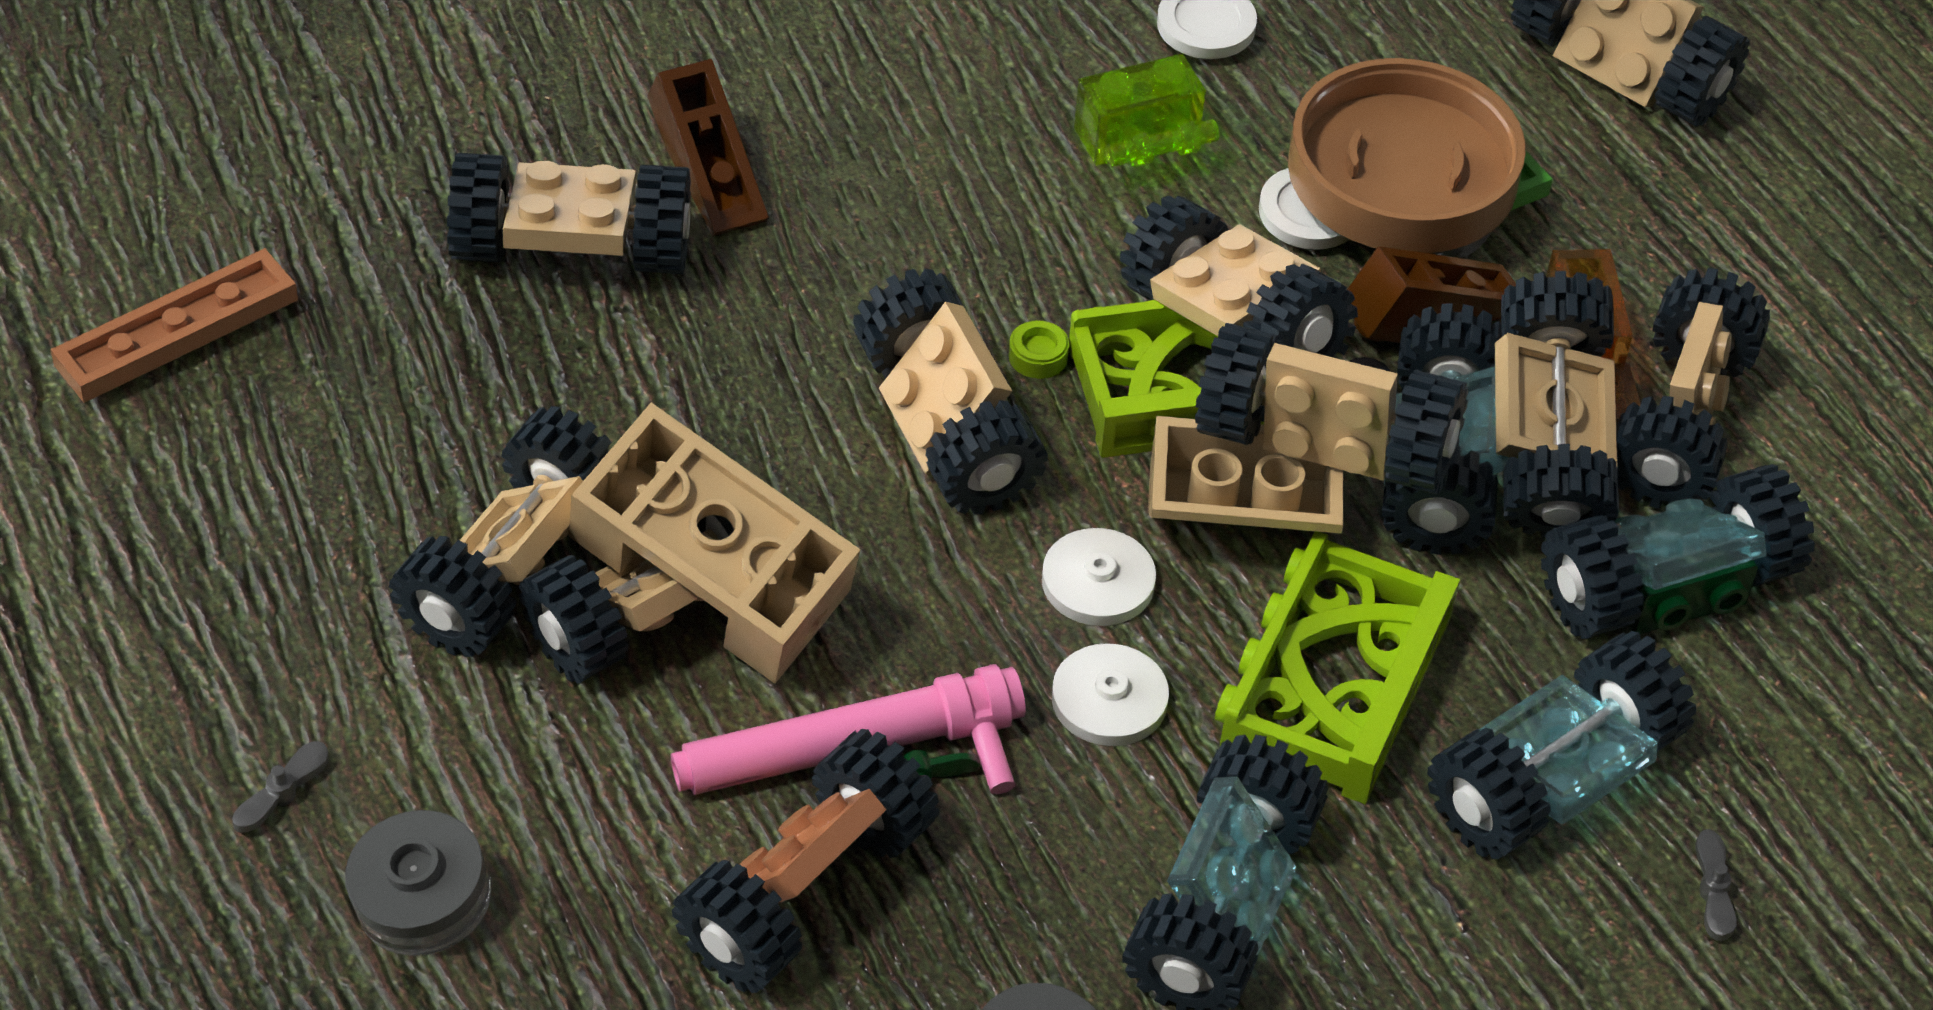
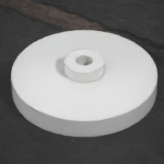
[1157,0,1257,59]
[1259,168,1349,250]
[1042,528,1156,626]
[1052,644,1169,746]

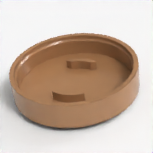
[1288,58,1526,253]

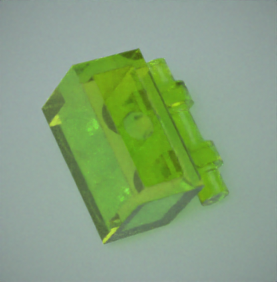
[1074,53,1220,168]

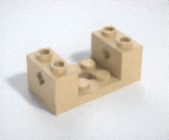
[569,402,861,684]

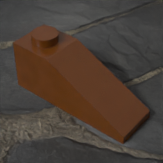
[647,58,769,236]
[1347,246,1516,343]

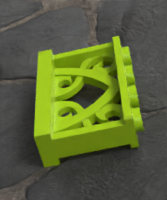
[1069,300,1264,458]
[1215,531,1460,805]

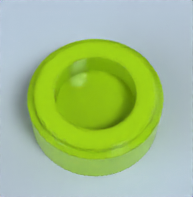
[1008,320,1069,379]

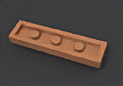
[50,248,298,403]

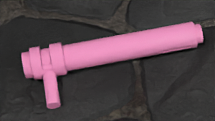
[671,664,1026,795]

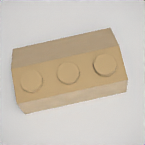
[1148,416,1343,533]

